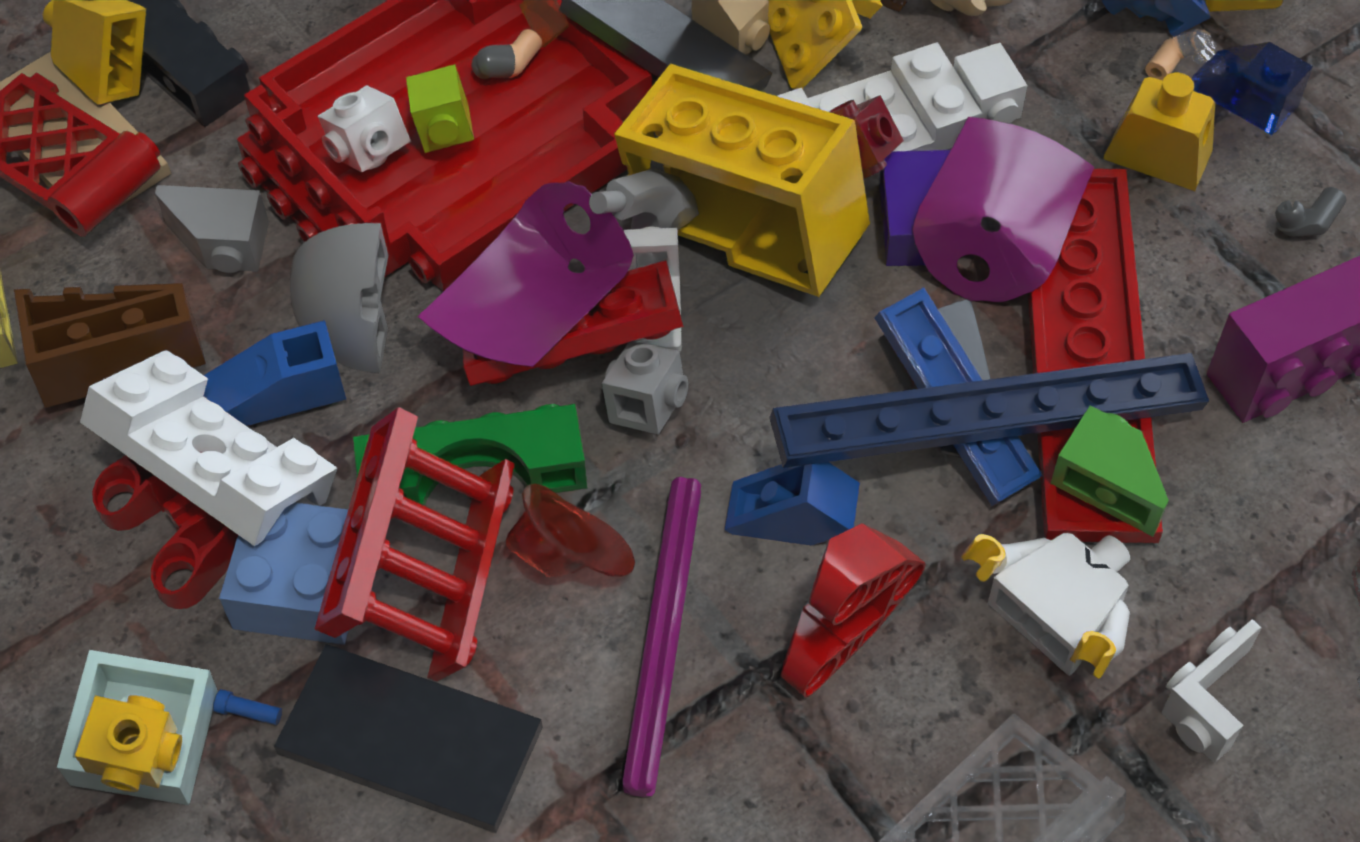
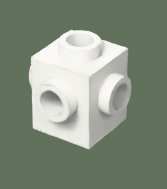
[318,85,411,172]

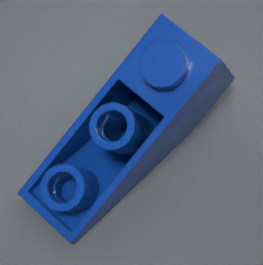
[203,320,346,426]

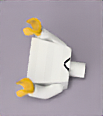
[961,533,1130,679]

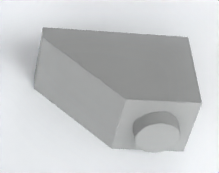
[155,185,269,273]

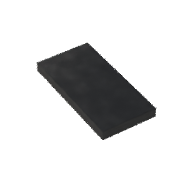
[559,0,772,91]
[274,644,543,833]

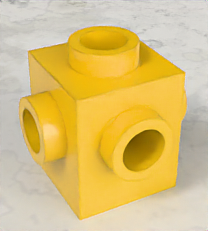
[75,695,182,792]

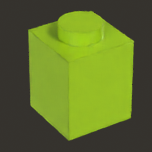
[406,64,474,153]

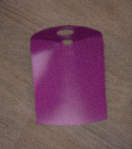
[913,117,1094,302]
[417,181,634,367]

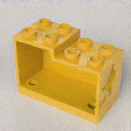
[614,64,870,297]

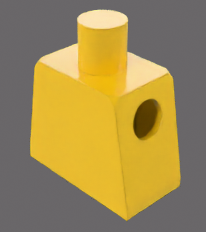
[43,0,146,105]
[1103,72,1215,191]

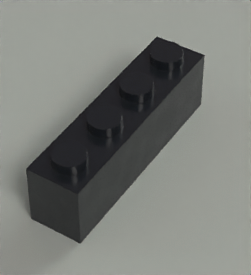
[127,0,250,127]

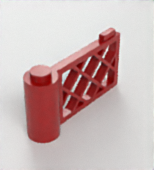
[0,72,161,237]

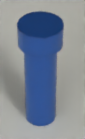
[213,689,282,725]

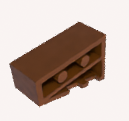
[14,283,206,408]

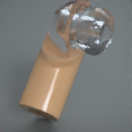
[1145,29,1217,81]

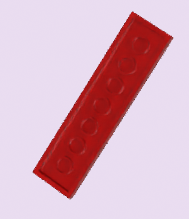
[1028,169,1163,543]

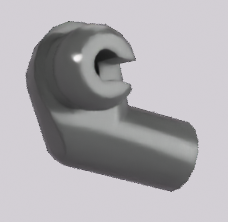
[1275,187,1347,237]

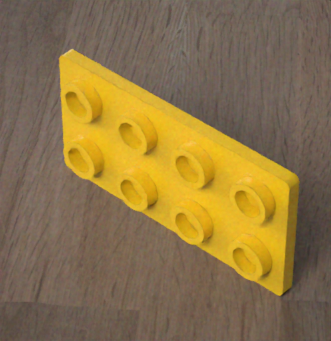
[768,0,883,89]

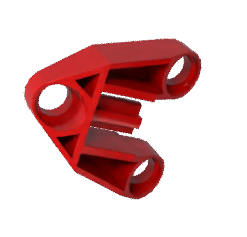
[92,452,238,609]
[780,523,926,697]

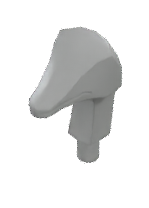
[589,169,699,230]

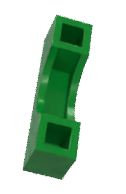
[353,404,588,518]

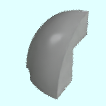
[290,223,388,373]

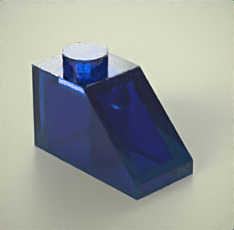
[1191,42,1313,136]

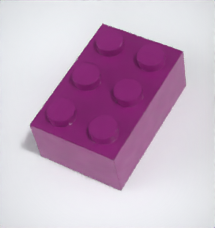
[1206,256,1360,423]

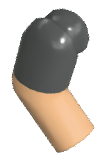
[471,29,542,80]

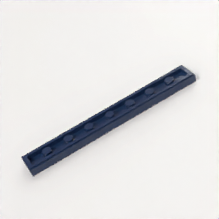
[769,353,1209,468]

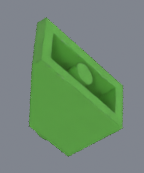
[1050,405,1169,537]

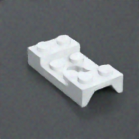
[777,42,983,175]
[80,350,337,546]

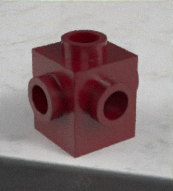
[829,95,904,179]

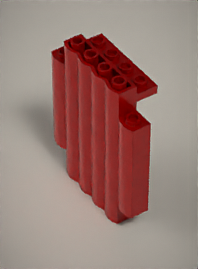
[236,0,652,291]

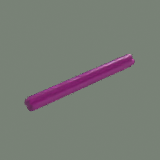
[622,476,701,798]

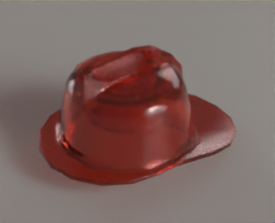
[505,483,636,578]

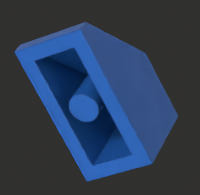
[725,462,860,546]

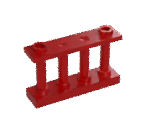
[314,407,515,681]

